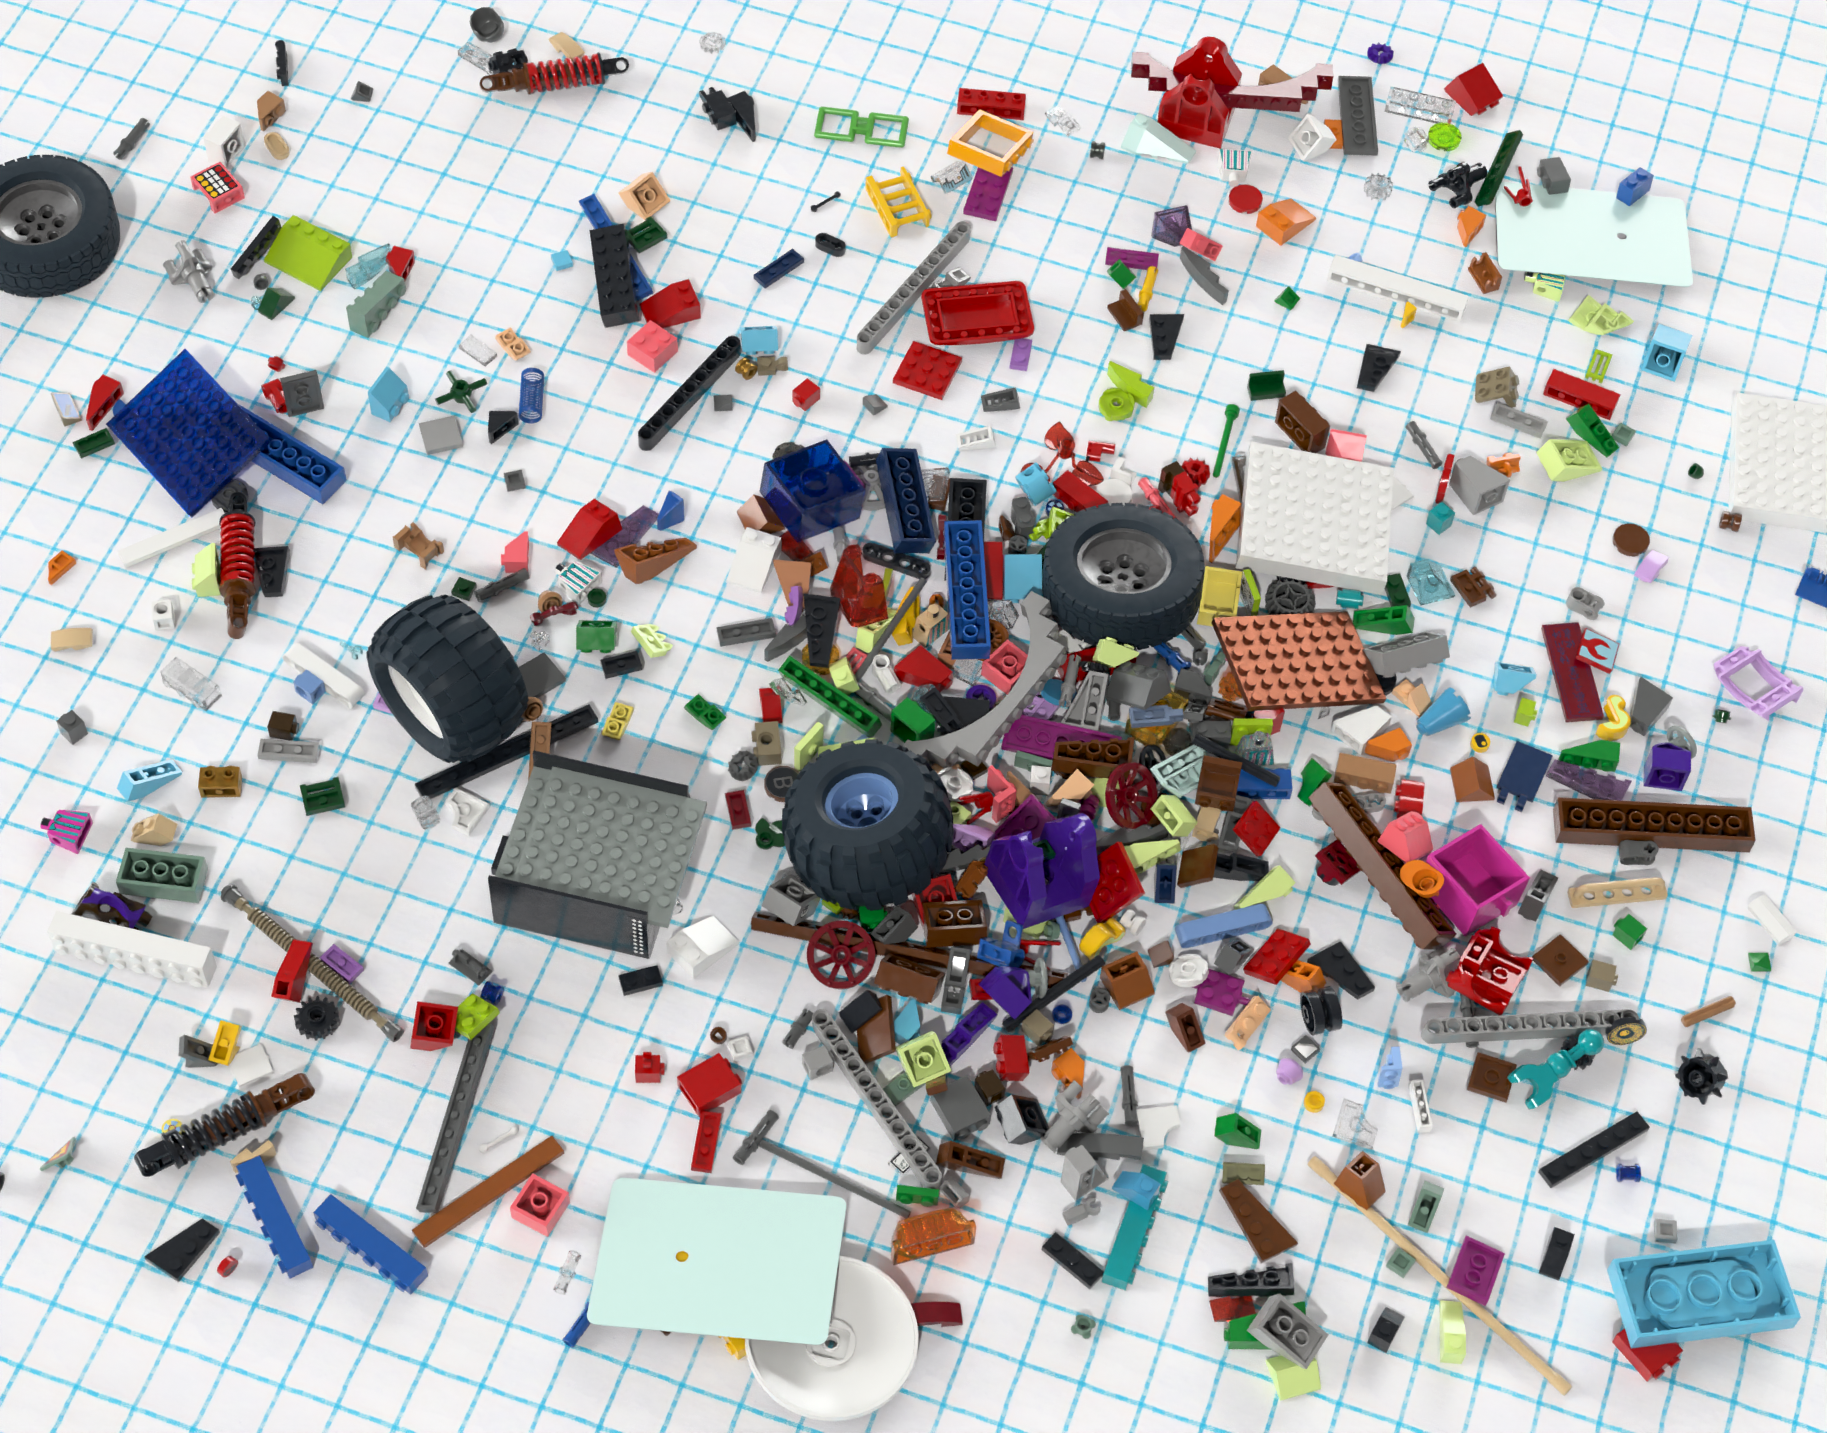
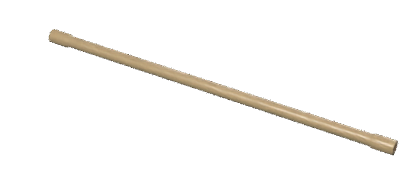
[1307,1156,1572,1396]

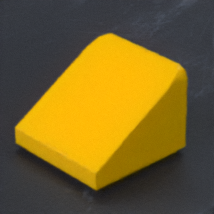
[1401,301,1417,328]

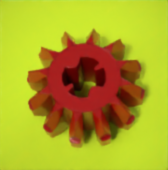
[1181,457,1210,488]

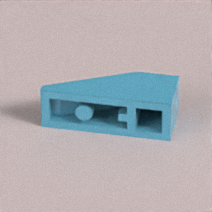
[117,759,182,802]

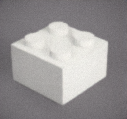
[203,116,245,168]

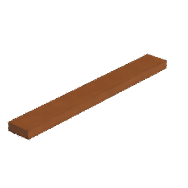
[412,1136,564,1248]

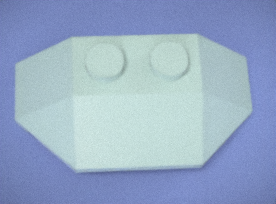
[1150,745,1208,798]

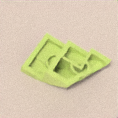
[1568,295,1634,335]

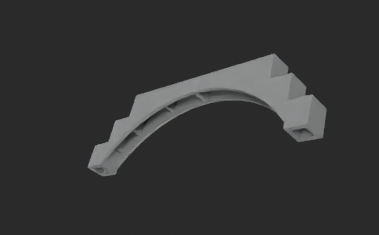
[903,591,1067,768]

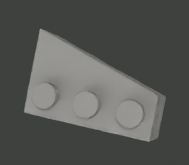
[1060,1145,1108,1201]

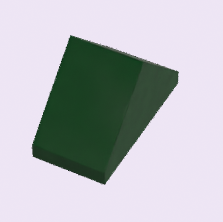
[258,288,295,320]

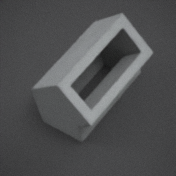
[939,1177,970,1209]

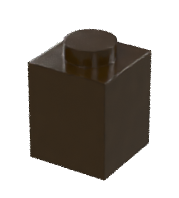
[267,711,299,741]
[974,1069,1006,1106]

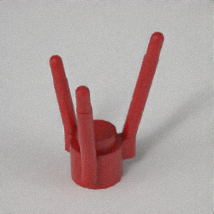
[1504,166,1533,207]
[957,791,994,825]
[1020,938,1061,970]

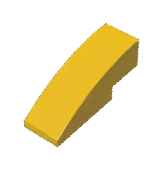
[892,586,921,646]

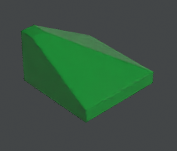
[1274,286,1300,310]
[1748,953,1771,972]

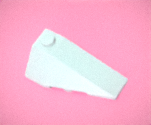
[1121,113,1196,164]

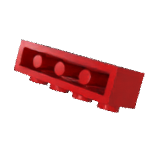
[957,88,1026,120]

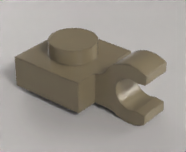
[757,356,788,376]

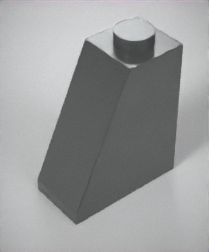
[1630,677,1673,736]

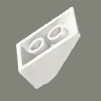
[726,527,781,593]
[667,916,739,979]

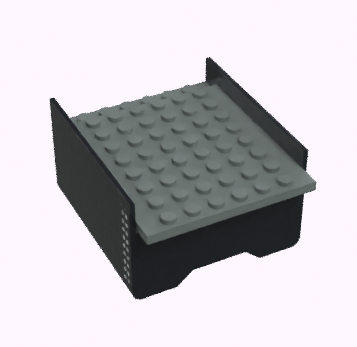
[488,750,707,959]

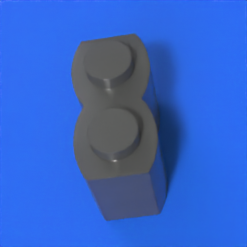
[1011,497,1035,540]

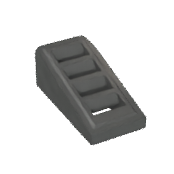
[981,387,1020,412]

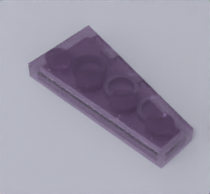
[590,505,659,568]
[1546,760,1632,801]

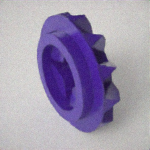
[1367,42,1394,64]
[966,685,996,709]

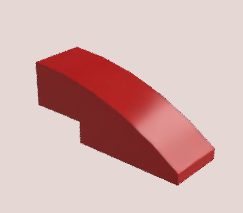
[984,541,1003,600]

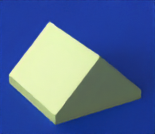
[1265,1355,1321,1401]

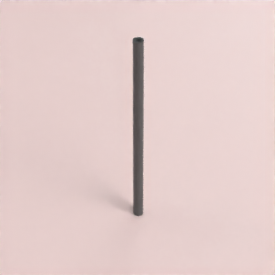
[847,578,927,696]
[759,1139,911,1219]

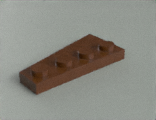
[1219,1180,1298,1263]

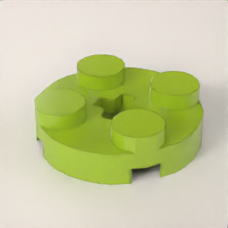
[1098,388,1135,421]

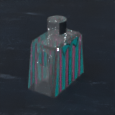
[1235,731,1274,766]

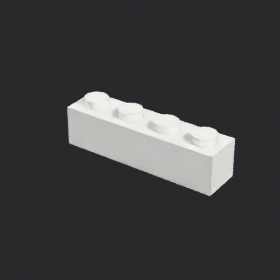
[1408,1080,1433,1133]

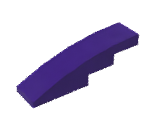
[941,1002,998,1066]

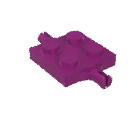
[1192,968,1251,1016]

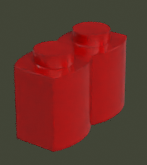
[1393,779,1425,818]

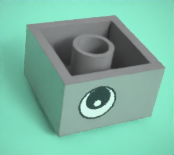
[762,875,820,926]

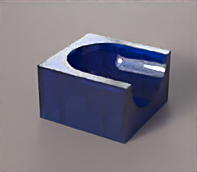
[759,439,866,543]

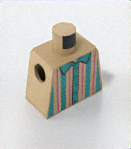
[913,603,949,648]

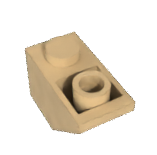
[131,813,178,846]

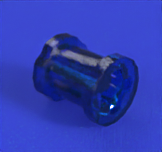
[1616,1163,1641,1182]

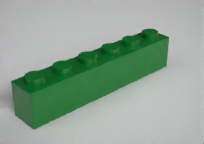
[778,656,882,738]

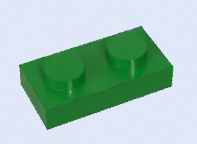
[896,1185,939,1207]

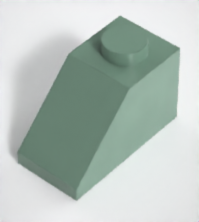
[1408,1181,1445,1233]

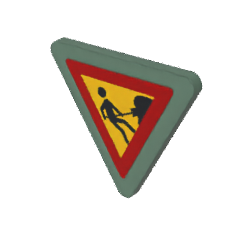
[39,1137,76,1171]

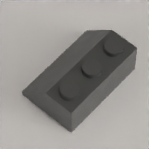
[1106,661,1172,710]

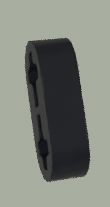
[815,233,846,257]

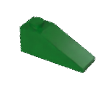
[1353,605,1415,635]

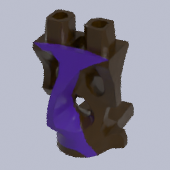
[71,882,153,931]

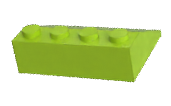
[264,215,352,291]

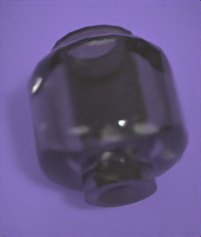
[1163,727,1191,756]

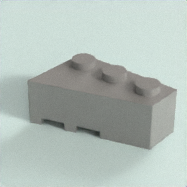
[1061,671,1110,732]

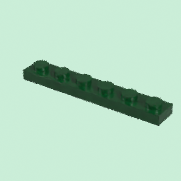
[1475,130,1524,207]

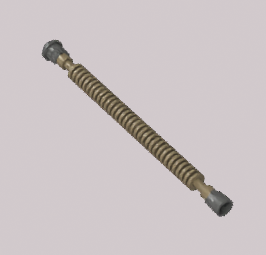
[220,884,404,1042]

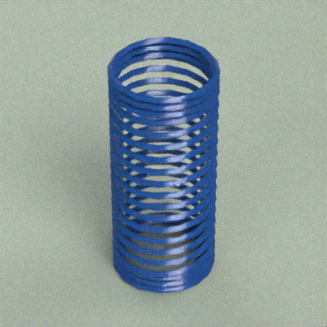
[518,368,544,424]

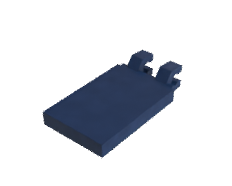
[1496,741,1553,812]

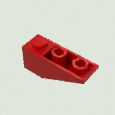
[271,939,313,1003]

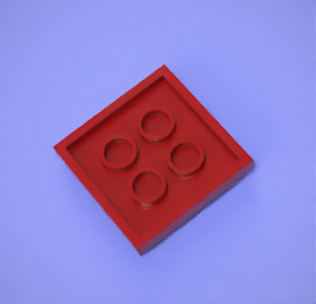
[893,341,962,400]
[1089,842,1145,924]

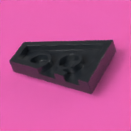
[1357,344,1401,392]
[1307,941,1375,1000]

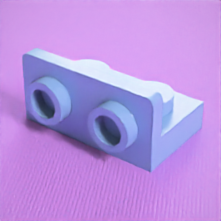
[1377,1046,1403,1089]

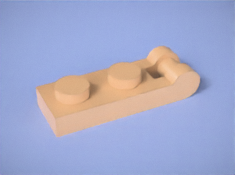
[1224,996,1271,1050]

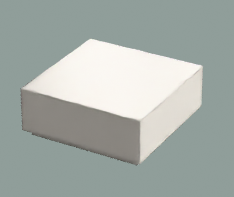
[727,1035,753,1062]

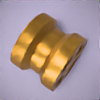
[735,357,758,380]

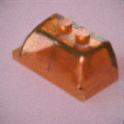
[890,1207,976,1266]

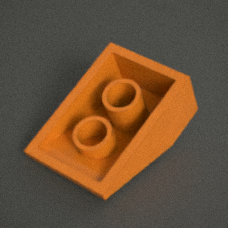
[1256,198,1316,246]
[1209,494,1242,563]

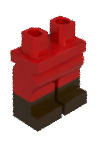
[1158,461,1201,516]

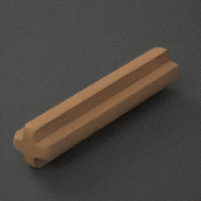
[1681,996,1736,1027]

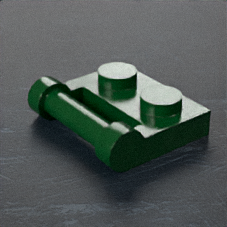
[626,216,668,253]
[300,777,345,816]

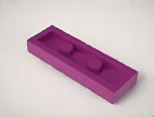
[1105,247,1159,270]

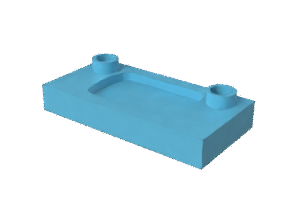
[1607,1240,1801,1348]

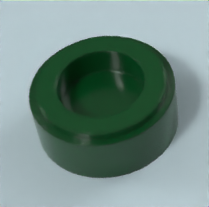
[587,588,606,608]

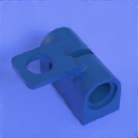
[977,920,1025,968]

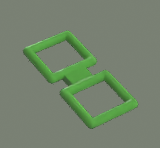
[814,106,909,148]

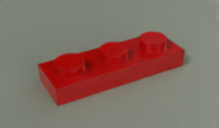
[691,1111,722,1173]

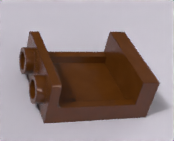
[1195,755,1242,812]

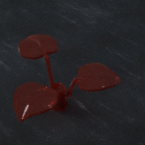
[1020,421,1104,486]

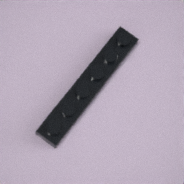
[1538,1111,1650,1188]

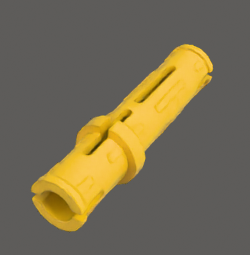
[1138,266,1158,312]

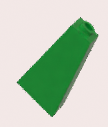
[1224,1301,1306,1350]

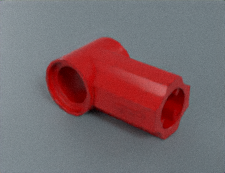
[261,379,287,414]

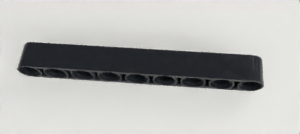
[638,336,741,451]

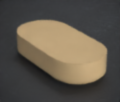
[264,132,290,160]

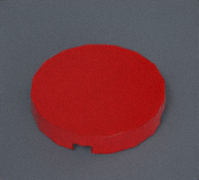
[1229,184,1263,214]

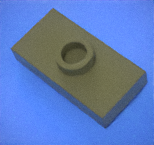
[1222,1162,1265,1186]

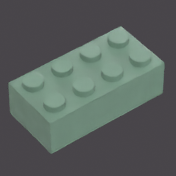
[116,848,208,903]

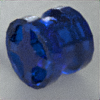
[480,981,504,1005]

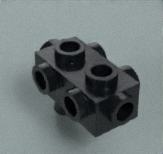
[488,48,528,75]

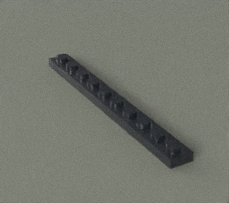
[414,704,598,802]

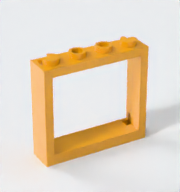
[947,109,1034,177]

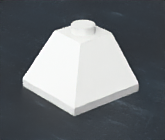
[1288,113,1337,162]

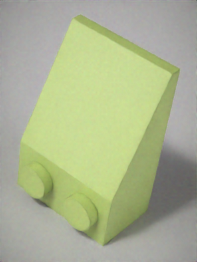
[1536,439,1602,482]

